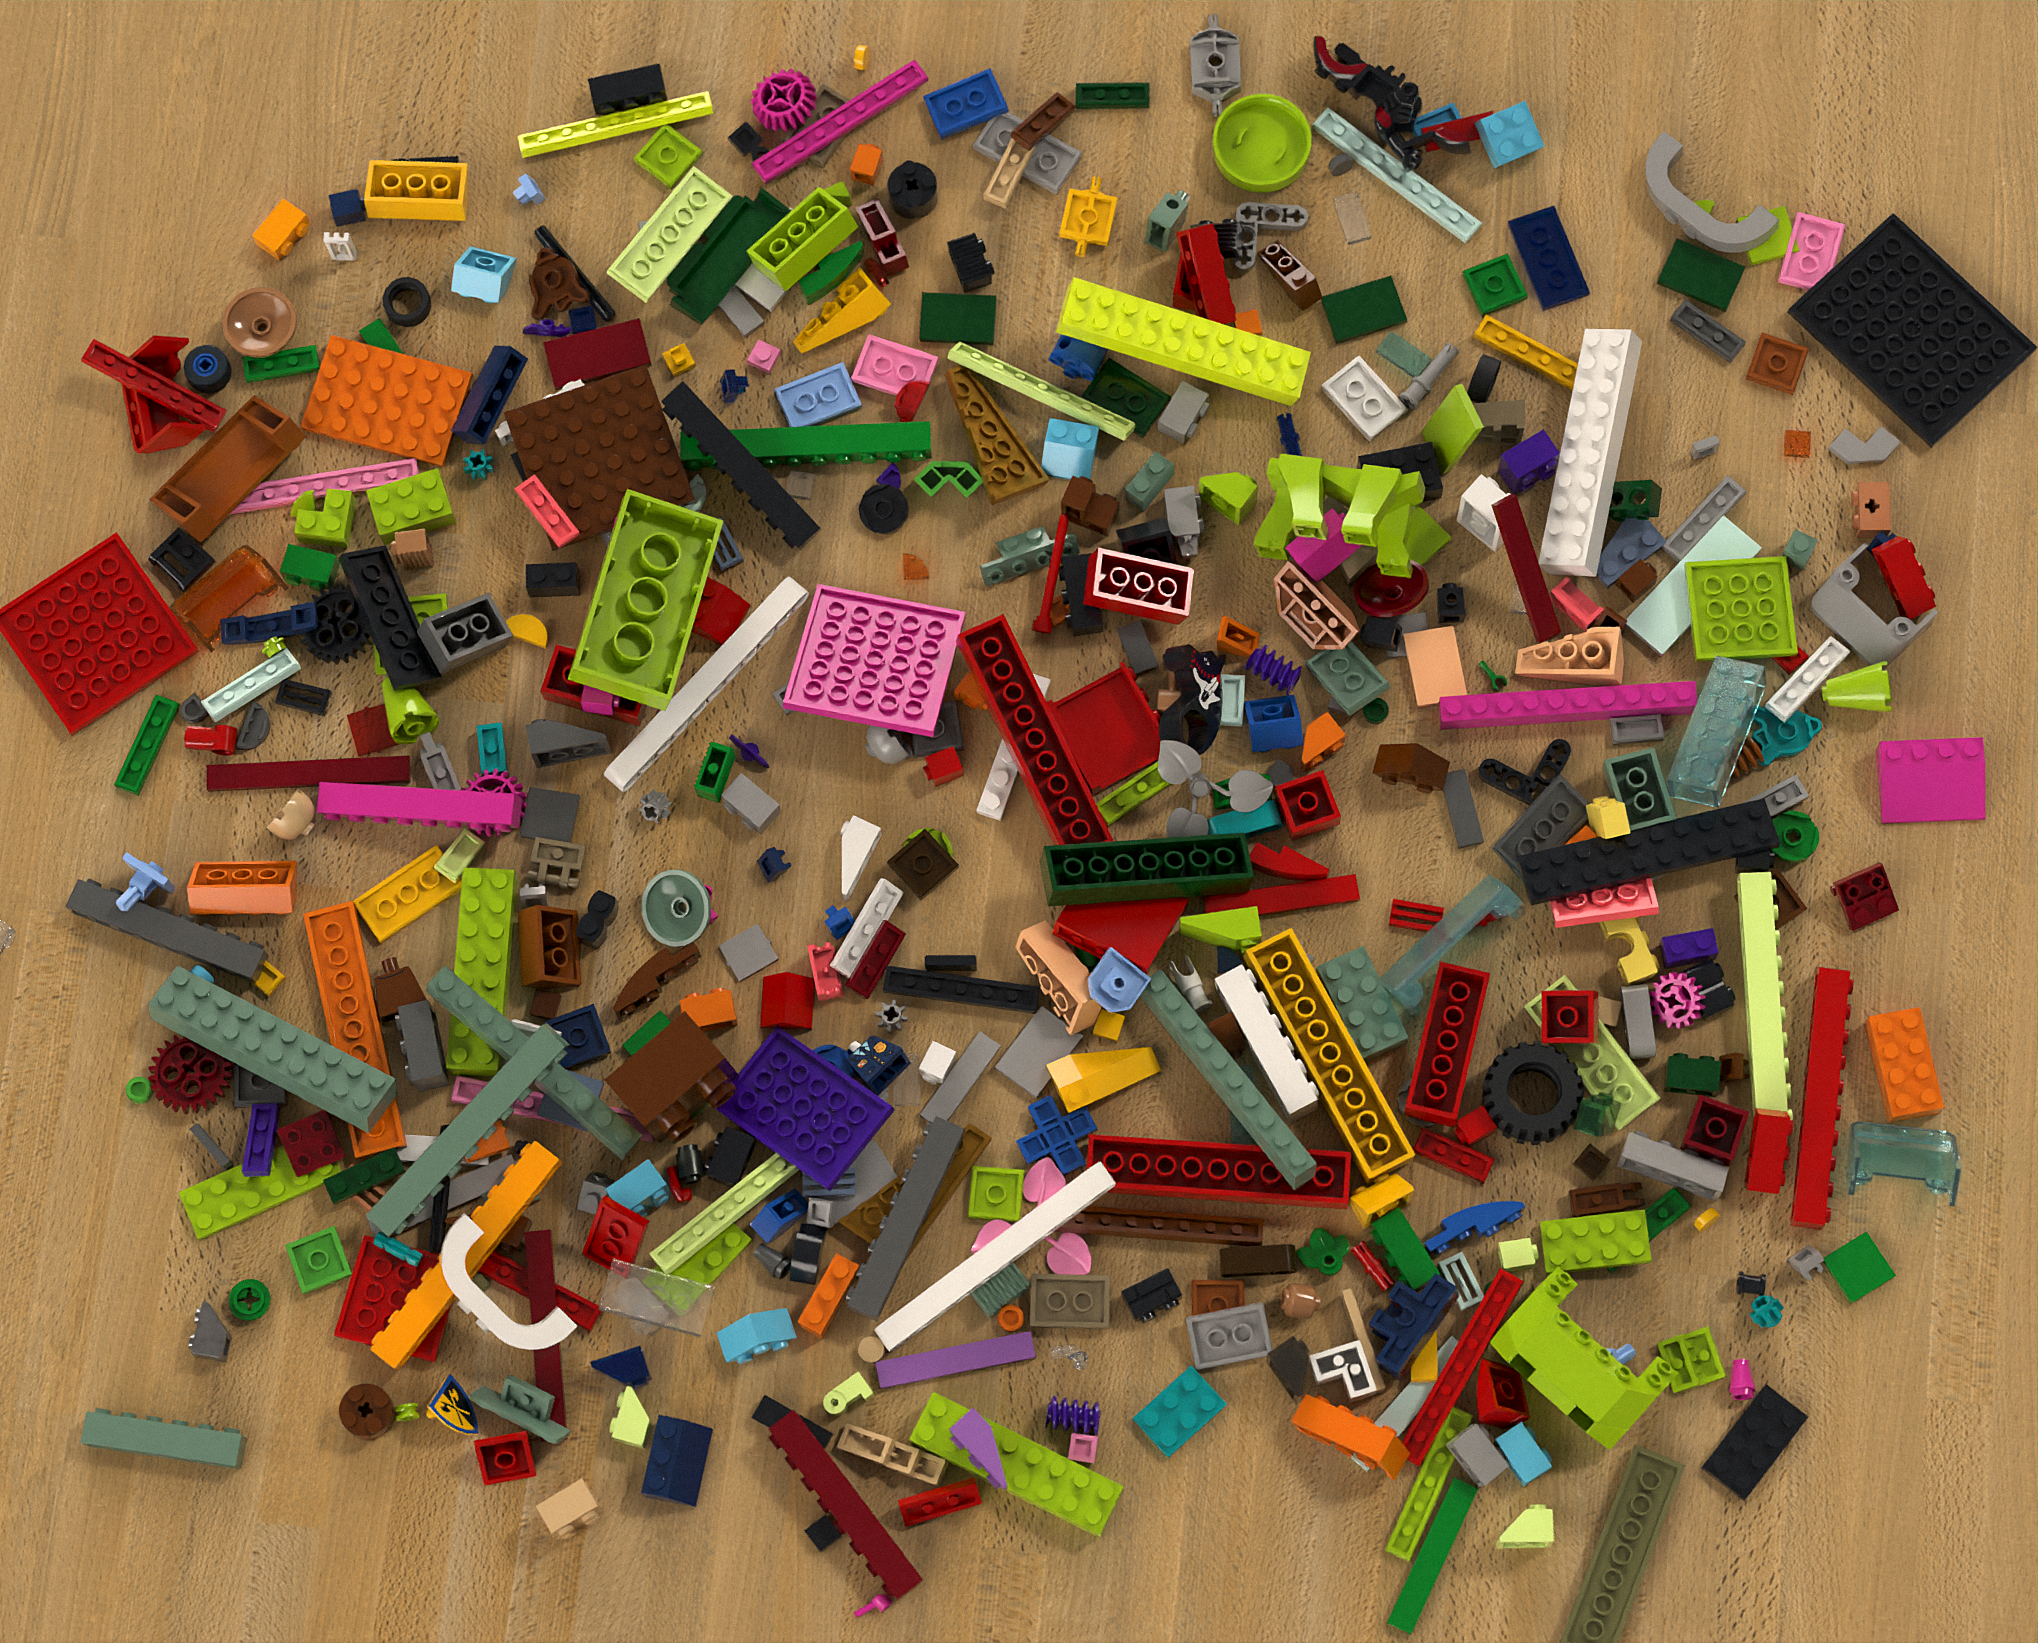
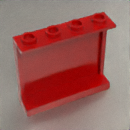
[1047,661,1161,797]
[1053,897,1189,975]

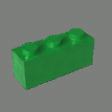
[1370,1207,1440,1292]

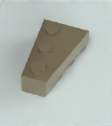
[1472,400,1525,445]
[1323,497,1378,589]

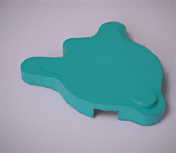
[1747,704,1822,767]

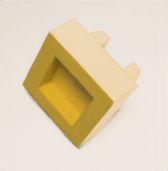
[662,343,696,377]

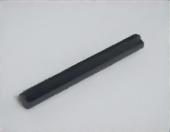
[534,225,616,322]
[429,1125,451,1254]

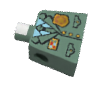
[1144,190,1190,253]

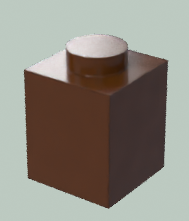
[1616,558,1658,603]

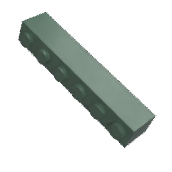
[80,1408,246,1469]

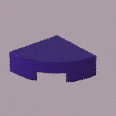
[876,463,901,490]

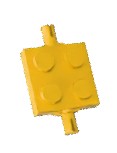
[1059,176,1118,257]

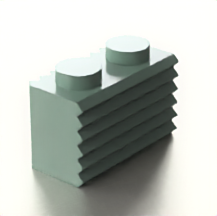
[1125,452,1174,512]
[970,1262,1031,1319]

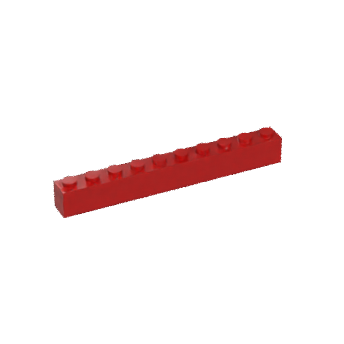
[1790,967,1854,1230]

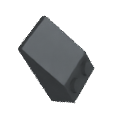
[526,719,612,768]

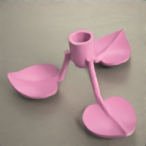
[971,1157,1091,1275]

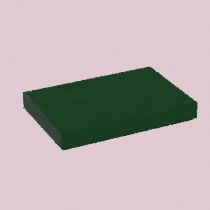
[1657,239,1746,312]
[1320,276,1407,344]
[919,292,997,345]
[1081,358,1171,438]

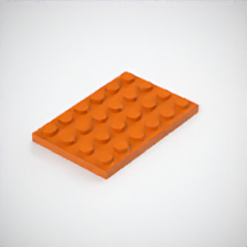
[301,335,473,468]

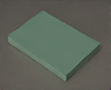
[1305,641,1391,716]

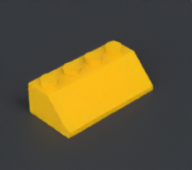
[364,160,468,221]

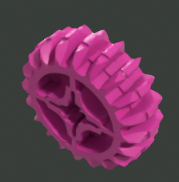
[751,68,817,133]
[460,768,527,837]

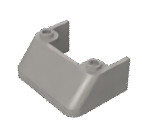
[1810,543,1938,669]

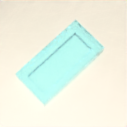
[1376,331,1431,378]

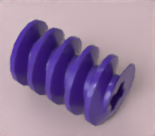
[1245,644,1302,696]
[1045,1396,1101,1436]

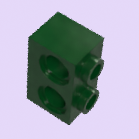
[1608,480,1662,522]

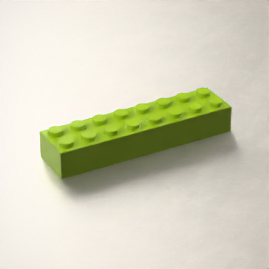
[446,867,518,1077]
[909,1392,1124,1538]

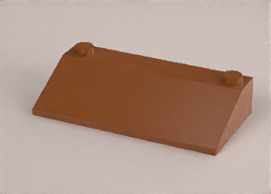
[149,395,306,542]

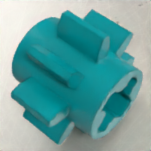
[463,449,494,481]
[1749,1295,1784,1328]

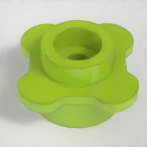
[262,636,287,658]

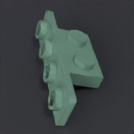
[980,526,1080,587]
[469,1375,570,1444]

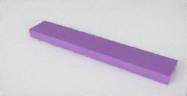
[875,1331,1036,1389]

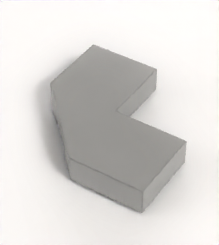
[1829,427,1900,465]

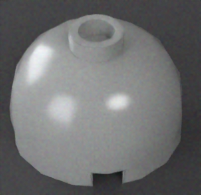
[865,725,912,764]

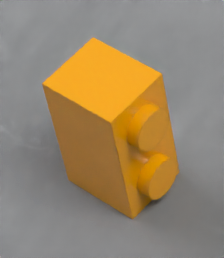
[252,199,310,261]

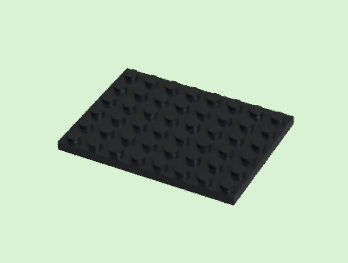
[1787,213,2038,448]

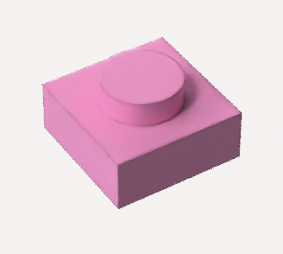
[747,339,781,374]
[1068,1433,1099,1463]

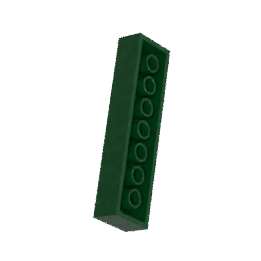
[1039,833,1254,906]

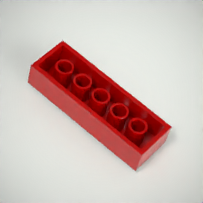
[1403,961,1491,1128]

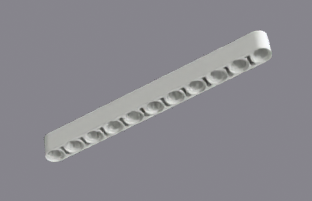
[604,576,809,792]
[874,1162,1116,1352]

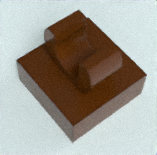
[1719,1052,1749,1083]

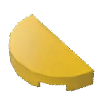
[505,614,549,649]

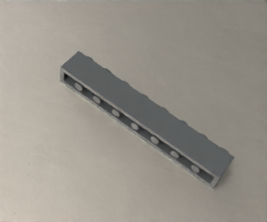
[65,879,269,983]
[845,1116,965,1322]

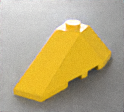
[792,267,891,353]
[1046,1047,1162,1113]

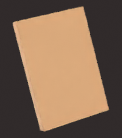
[1403,626,1467,708]

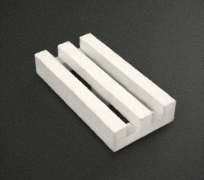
[324,232,357,261]

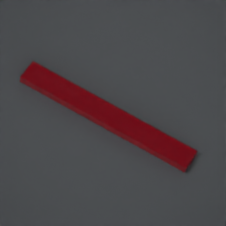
[207,755,411,792]
[524,1229,568,1442]

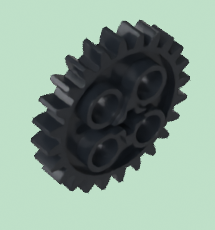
[300,583,373,665]

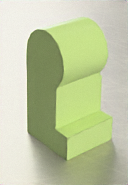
[823,1372,875,1417]

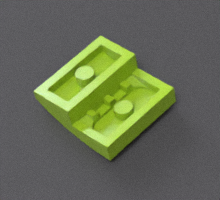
[1657,1326,1727,1393]

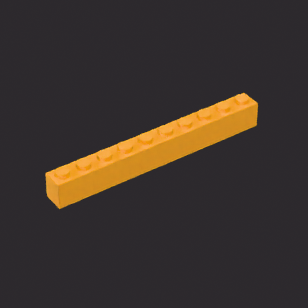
[370,1141,563,1371]

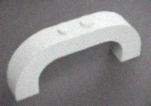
[441,1213,577,1350]

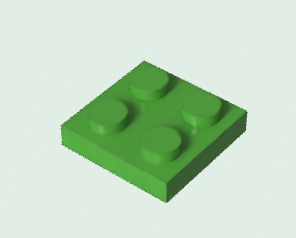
[285,1226,352,1295]

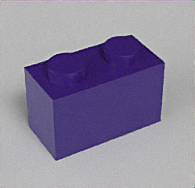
[1659,928,1719,969]

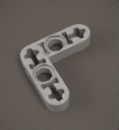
[1233,202,1308,273]

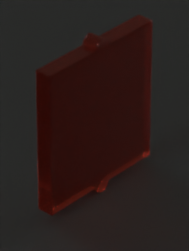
[347,703,399,757]

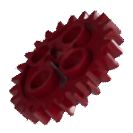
[148,1035,234,1115]

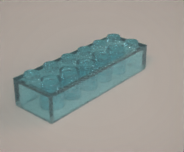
[1667,656,1767,808]

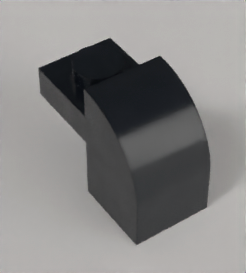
[790,1223,827,1285]

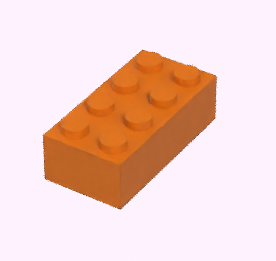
[1864,1007,1944,1123]

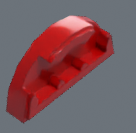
[894,380,930,422]

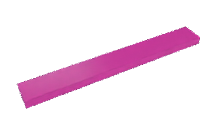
[752,59,929,185]

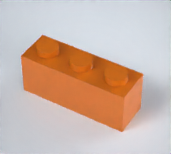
[798,1253,860,1339]

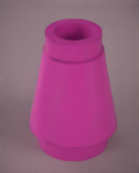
[1729,1359,1756,1400]

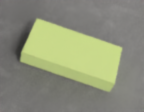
[434,828,485,883]

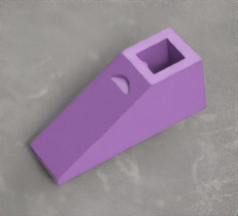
[949,1408,1008,1491]

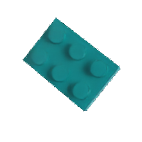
[1133,1365,1227,1459]

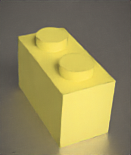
[1586,796,1630,839]

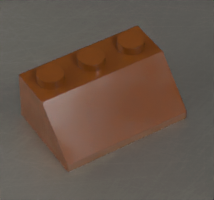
[518,905,581,989]

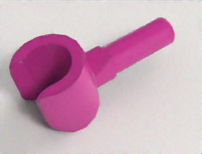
[854,1594,892,1618]

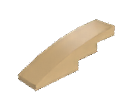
[837,1423,949,1487]

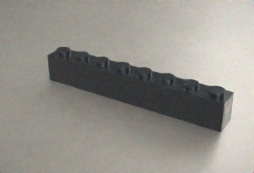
[661,381,822,550]

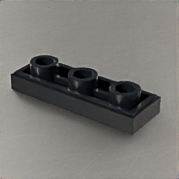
[751,1394,834,1449]

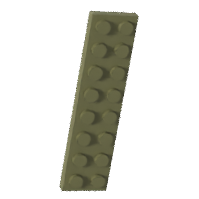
[1559,1445,1685,1643]

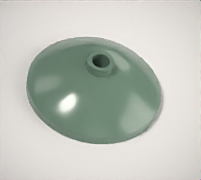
[641,869,711,947]

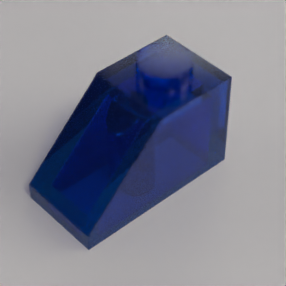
[590,1345,652,1389]

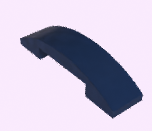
[220,602,318,645]

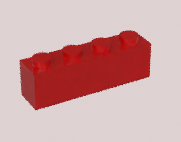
[1176,223,1237,324]

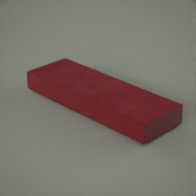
[845,920,906,999]

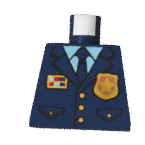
[847,1036,911,1096]

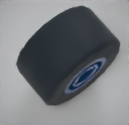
[183,345,232,394]

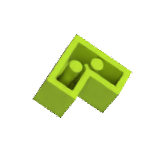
[294,488,356,548]

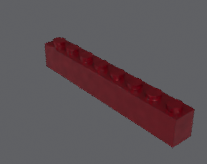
[768,1409,924,1600]

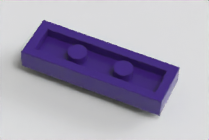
[242,1103,280,1177]

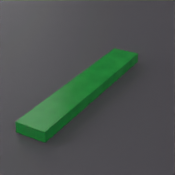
[1387,1478,1478,1635]

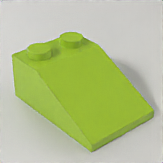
[1180,906,1262,954]

